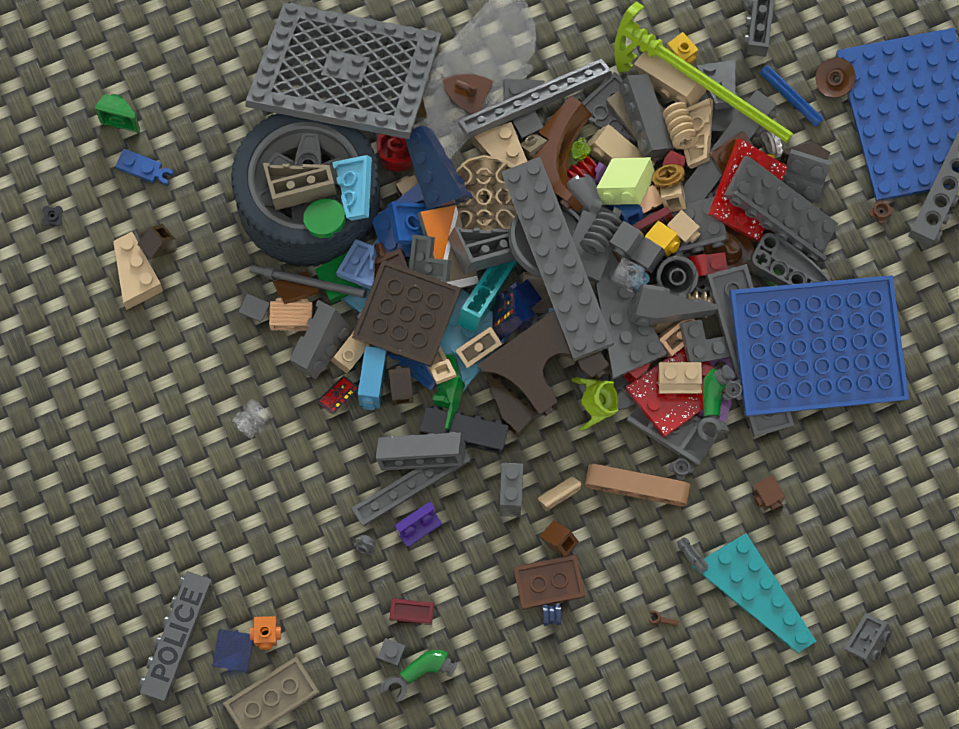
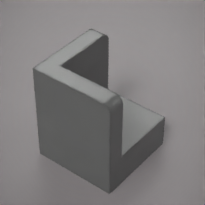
[239,294,270,322]

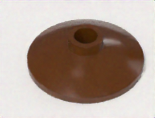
[815,58,856,98]

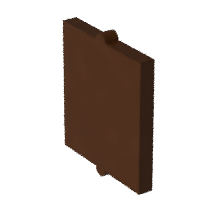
[273,271,319,304]

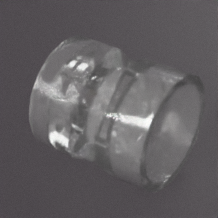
[231,399,271,439]

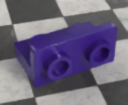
[395,502,442,547]

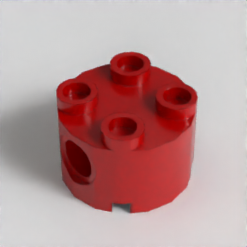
[376,134,413,172]

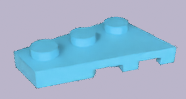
[332,155,372,221]

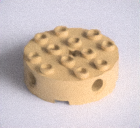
[456,155,517,230]

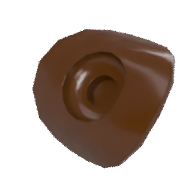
[702,224,755,270]

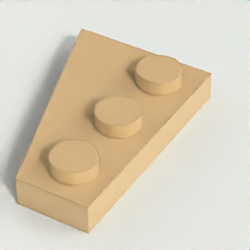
[683,98,713,169]

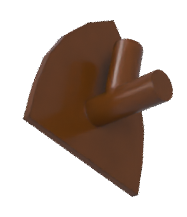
[442,74,493,114]

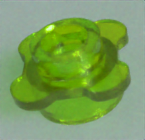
[571,137,591,159]

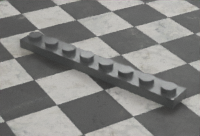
[458,59,612,139]

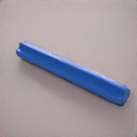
[760,65,823,126]

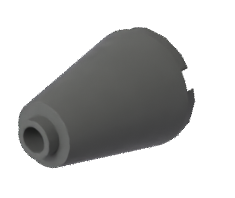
[559,174,608,216]
[656,256,698,295]

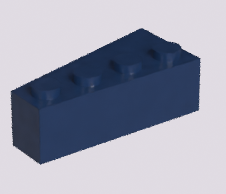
[405,126,474,210]

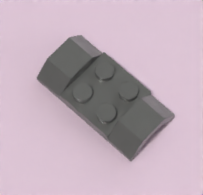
[627,405,720,466]

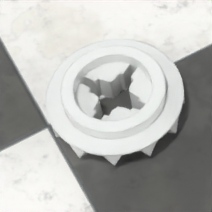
[763,129,783,158]

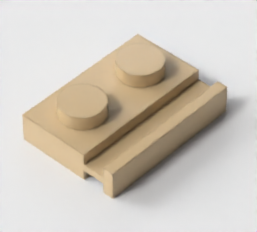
[658,362,702,394]

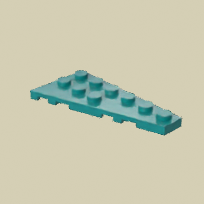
[692,533,816,654]

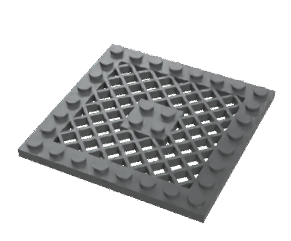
[245,3,441,139]

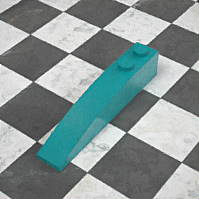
[457,260,518,333]

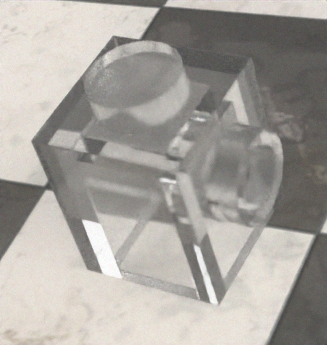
[610,257,645,292]

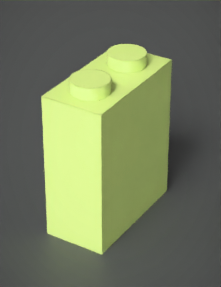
[597,157,655,205]

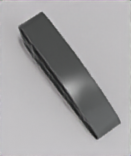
[747,233,831,286]

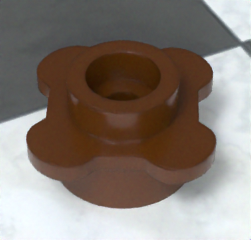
[869,200,894,224]

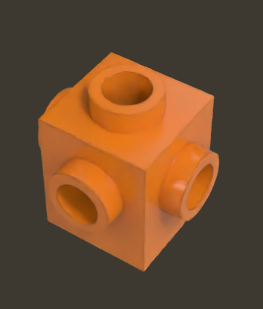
[250,616,281,650]

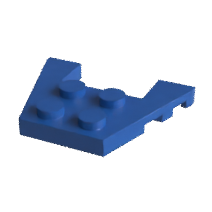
[372,183,425,259]

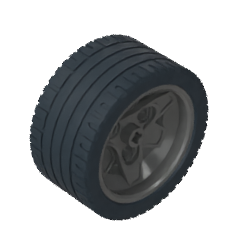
[231,113,381,267]

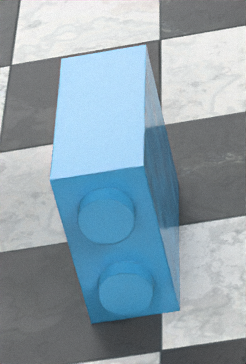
[358,346,388,410]

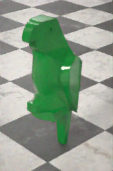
[432,354,465,430]

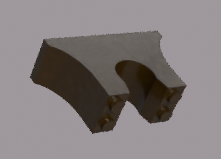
[478,310,609,417]

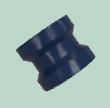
[542,604,561,626]

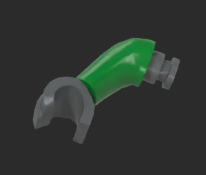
[698,365,735,444]
[380,649,458,701]

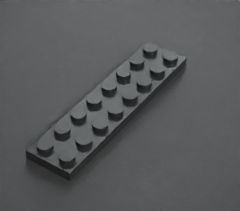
[706,264,794,437]

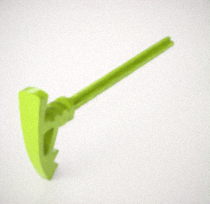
[614,1,793,143]

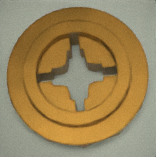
[652,164,685,189]

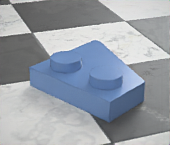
[336,239,375,289]

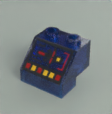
[492,279,542,340]

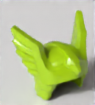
[571,377,618,431]

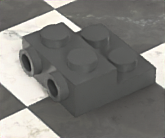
[782,149,831,203]

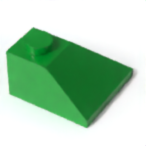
[95,94,140,133]

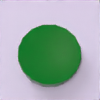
[303,199,346,238]

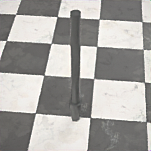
[250,265,367,298]

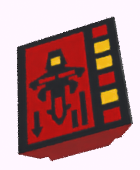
[317,375,359,414]

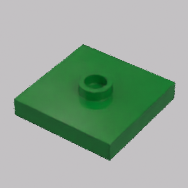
[315,252,363,303]

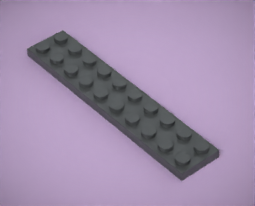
[501,157,614,361]

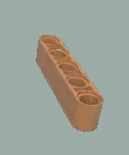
[585,464,691,506]

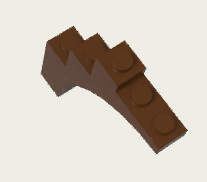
[533,96,592,212]

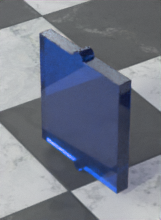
[212,629,253,672]

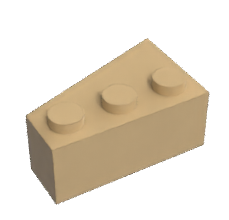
[473,122,527,166]
[584,124,655,167]

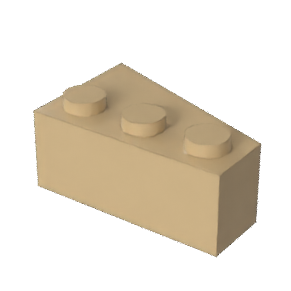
[634,51,707,107]
[114,232,163,310]

